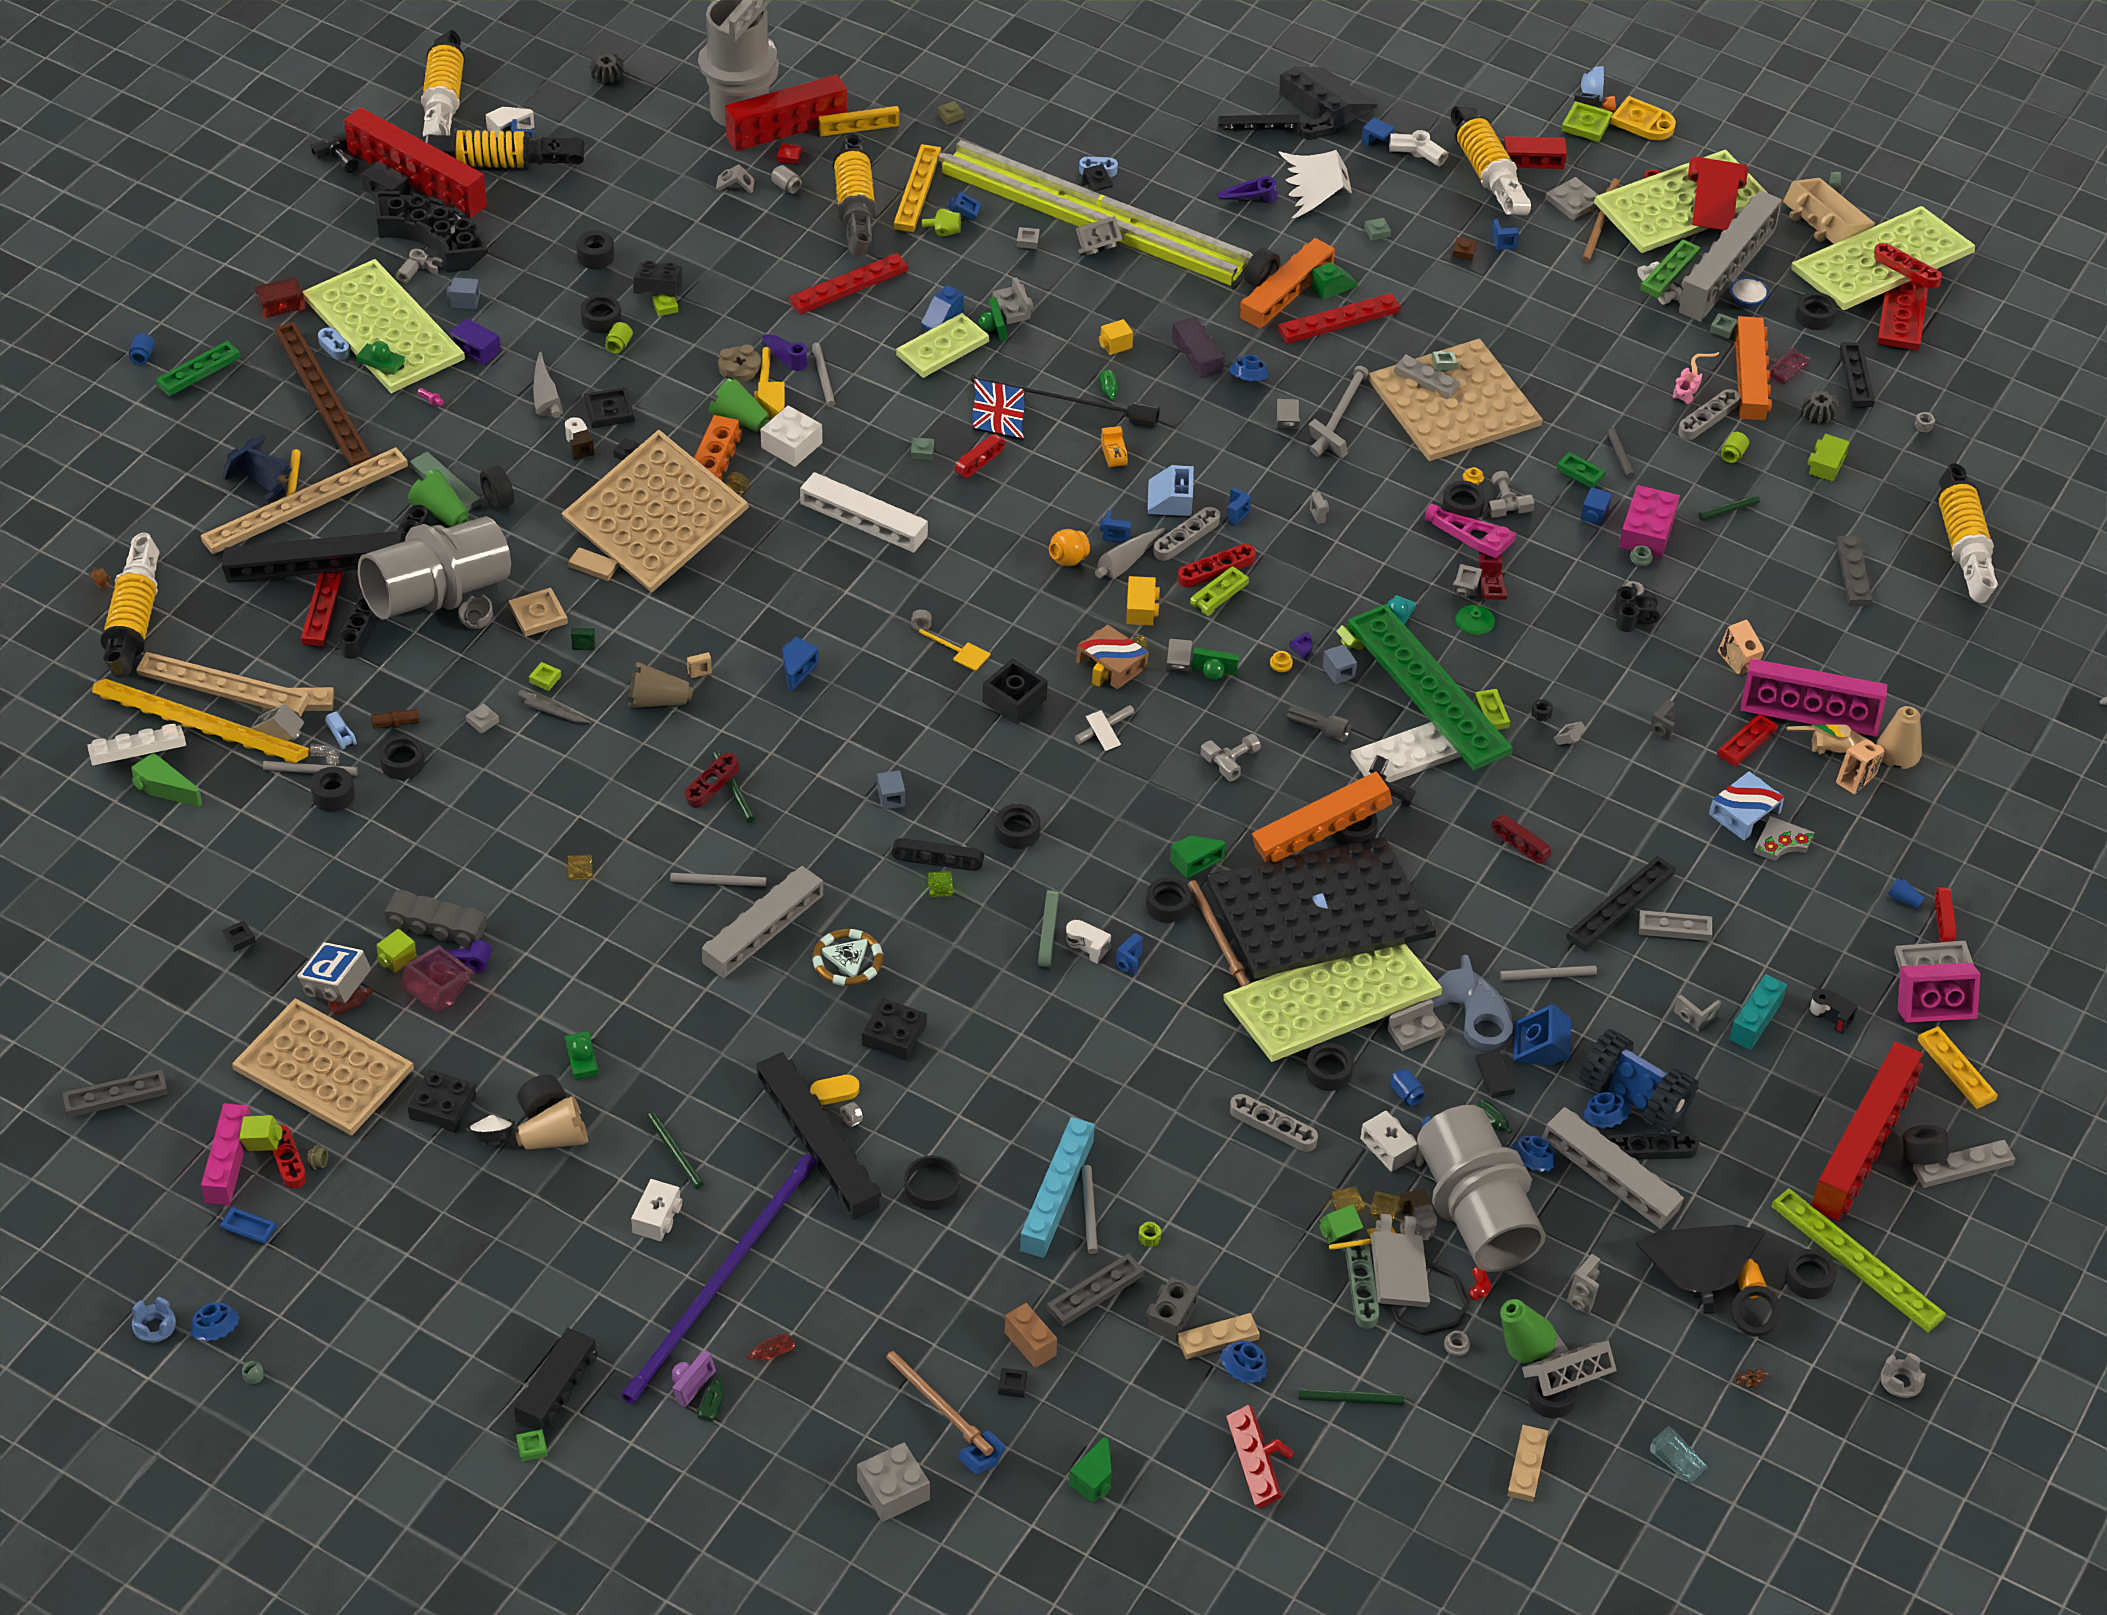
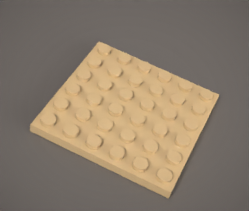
[1368,339,1543,461]
[561,430,749,593]

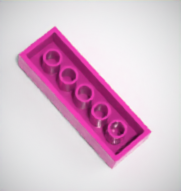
[1740,659,1887,737]

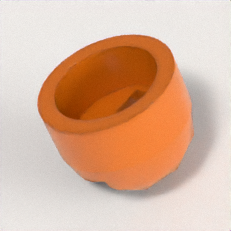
[1601,96,1616,112]

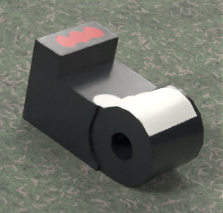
[1809,989,1858,1034]

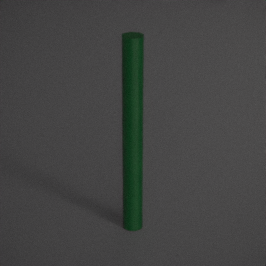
[712,751,755,823]
[647,1112,704,1189]
[1299,1389,1405,1404]

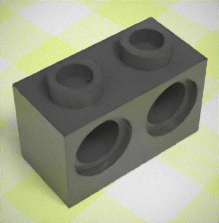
[1146,1276,1199,1341]

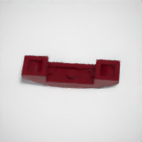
[1479,551,1507,600]

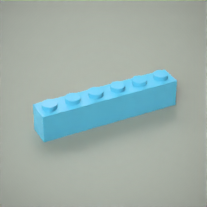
[1020,1117,1095,1258]

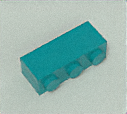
[1729,974,1787,1050]

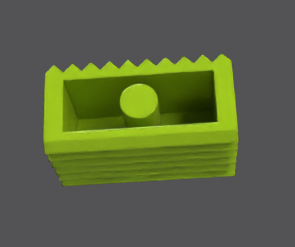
[1807,433,1850,482]

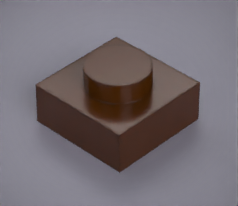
[1452,237,1477,260]

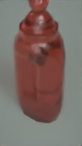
[328,988,374,1015]
[746,1333,795,1360]

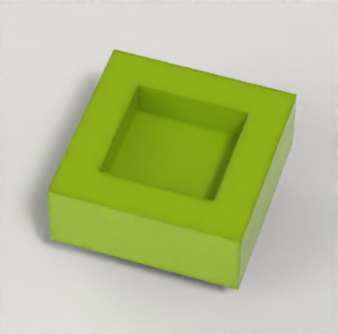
[652,294,679,316]
[1336,625,1365,651]
[529,662,561,691]

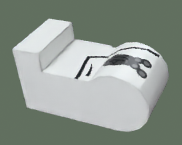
[1066,920,1111,964]

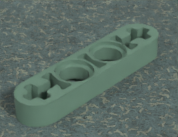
[1038,890,1059,968]
[1346,1238,1379,1329]

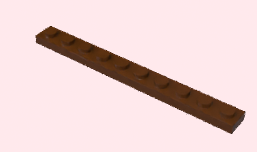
[274,322,372,467]

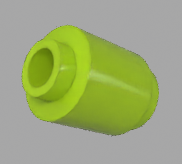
[605,322,633,354]
[1721,432,1749,463]

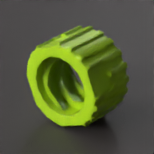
[1138,1222,1161,1247]

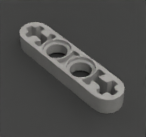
[1678,389,1740,440]
[1153,507,1220,561]
[1230,1094,1318,1152]

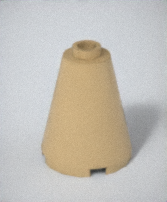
[1876,706,1922,769]
[515,1096,588,1150]

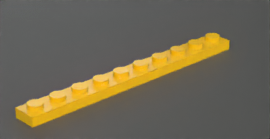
[92,679,309,763]

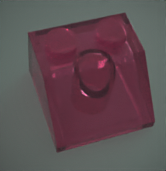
[400,945,474,1013]

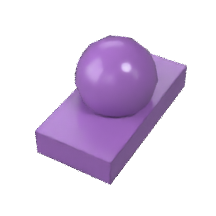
[672,1350,716,1407]

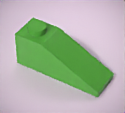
[131,753,202,807]

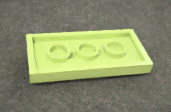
[896,313,989,378]

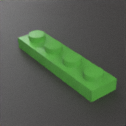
[1640,239,1701,298]

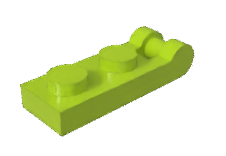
[1190,566,1249,616]

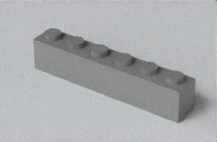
[702,866,823,979]
[1542,1107,1684,1229]

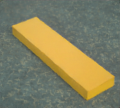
[819,106,899,137]
[1917,1026,1998,1109]

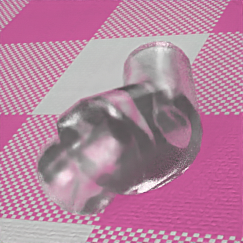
[310,744,340,765]

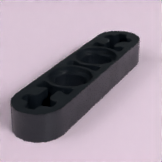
[891,838,985,871]
[1605,1133,1699,1160]

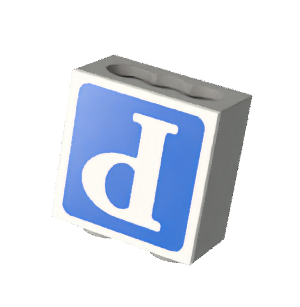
[297,942,371,1003]

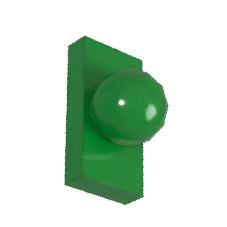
[978,297,1008,342]
[356,341,405,375]
[1192,647,1239,681]
[564,1031,599,1079]

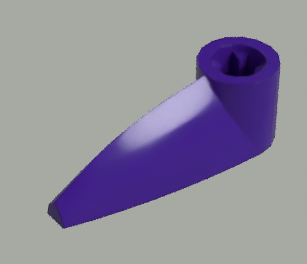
[1218,176,1278,203]
[762,334,807,371]
[419,940,492,973]

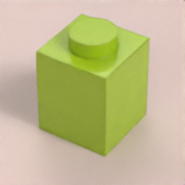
[376,929,417,973]
[239,1115,282,1151]

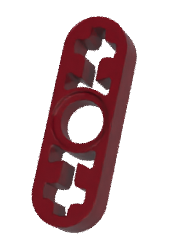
[684,753,740,808]
[1491,814,1552,864]

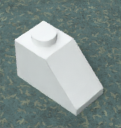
[486,107,535,137]

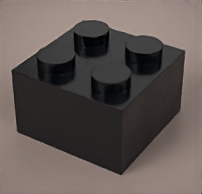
[982,658,1048,725]

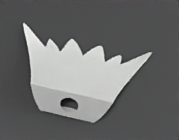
[1279,150,1352,218]

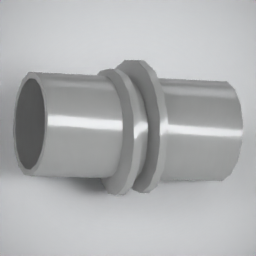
[698,0,779,127]
[358,516,511,619]
[1417,1105,1546,1272]

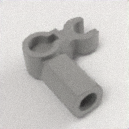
[396,249,443,284]

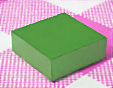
[516,1429,548,1462]

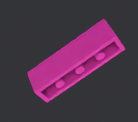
[201,1103,250,1205]

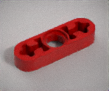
[955,434,1006,478]
[1935,887,1956,943]
[271,1125,306,1189]

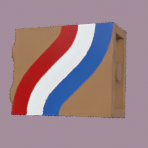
[1076,625,1149,689]

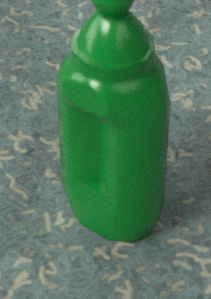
[1099,370,1118,401]

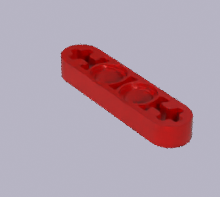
[1874,243,1942,289]
[1178,544,1256,588]

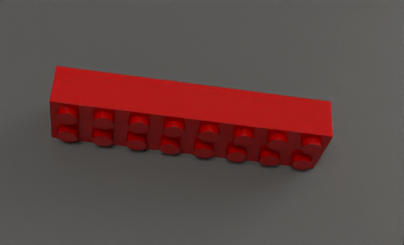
[344,107,487,218]
[1811,1041,1924,1222]

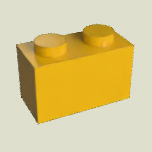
[1126,576,1160,626]

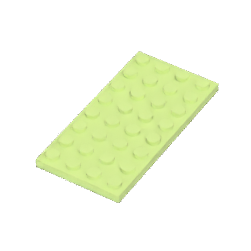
[1594,149,1767,253]
[1791,206,1975,310]
[302,259,465,393]
[1224,944,1442,1062]

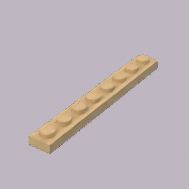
[136,652,310,717]

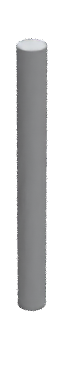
[812,343,835,407]
[263,761,358,777]
[670,873,767,887]
[1500,965,1597,981]
[1081,1165,1098,1254]

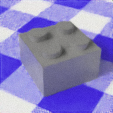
[857,1442,930,1522]

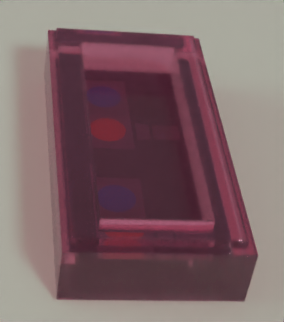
[1768,348,1809,385]

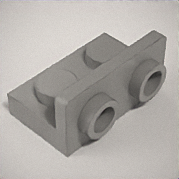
[1075,216,1122,255]
[992,277,1033,324]
[1388,999,1445,1051]
[1567,1254,1600,1315]

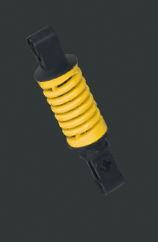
[422,129,585,170]

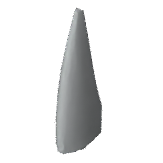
[533,352,564,418]
[1095,528,1166,579]

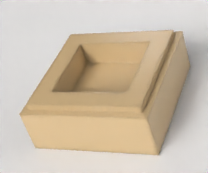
[687,652,712,678]

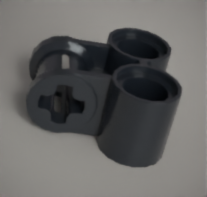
[1614,586,1660,632]

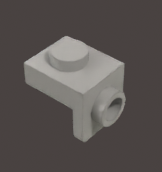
[1453,564,1482,597]

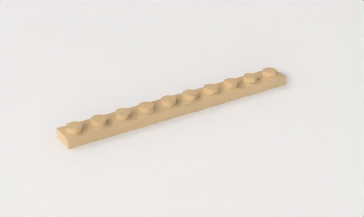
[201,447,408,555]

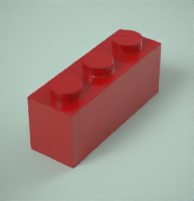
[1503,136,1567,169]

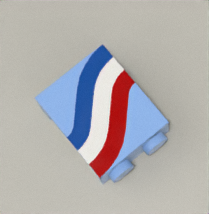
[1709,771,1785,841]

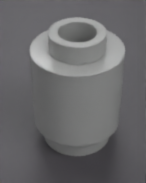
[771,165,802,194]

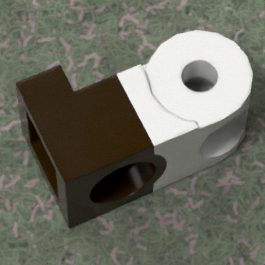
[565,418,594,460]

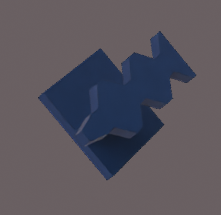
[221,435,292,501]

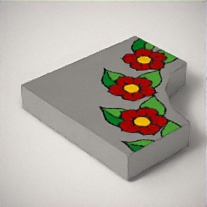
[1754,816,1815,861]

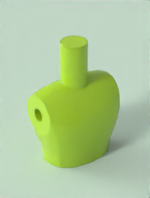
[922,209,961,236]

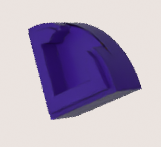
[1290,632,1312,660]

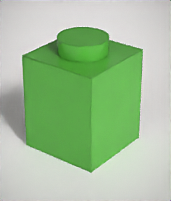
[1320,1204,1363,1243]

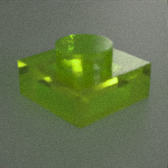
[928,871,954,897]

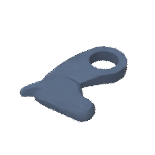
[1424,955,1513,1052]

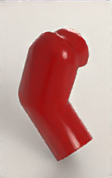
[1469,1267,1492,1301]

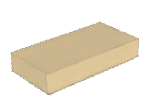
[568,547,619,581]

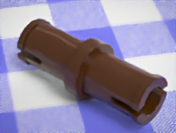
[371,708,420,729]

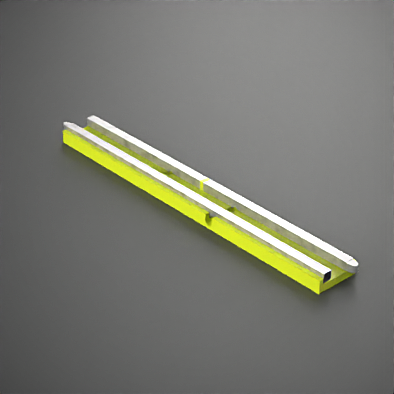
[939,140,1253,286]

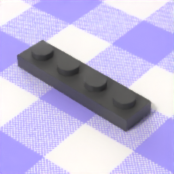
[1836,536,1872,606]
[62,1069,168,1118]
[1047,1253,1144,1327]

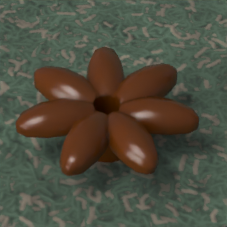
[1736,1368,1769,1388]

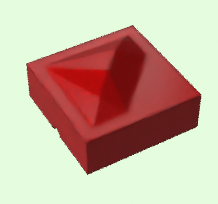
[777,143,802,165]

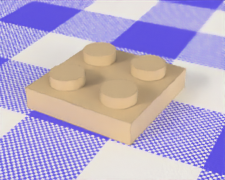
[508,587,568,637]

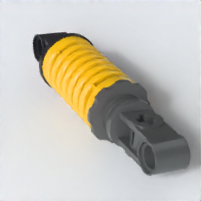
[833,134,876,257]

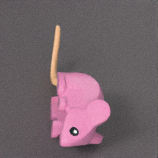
[1673,352,1719,404]

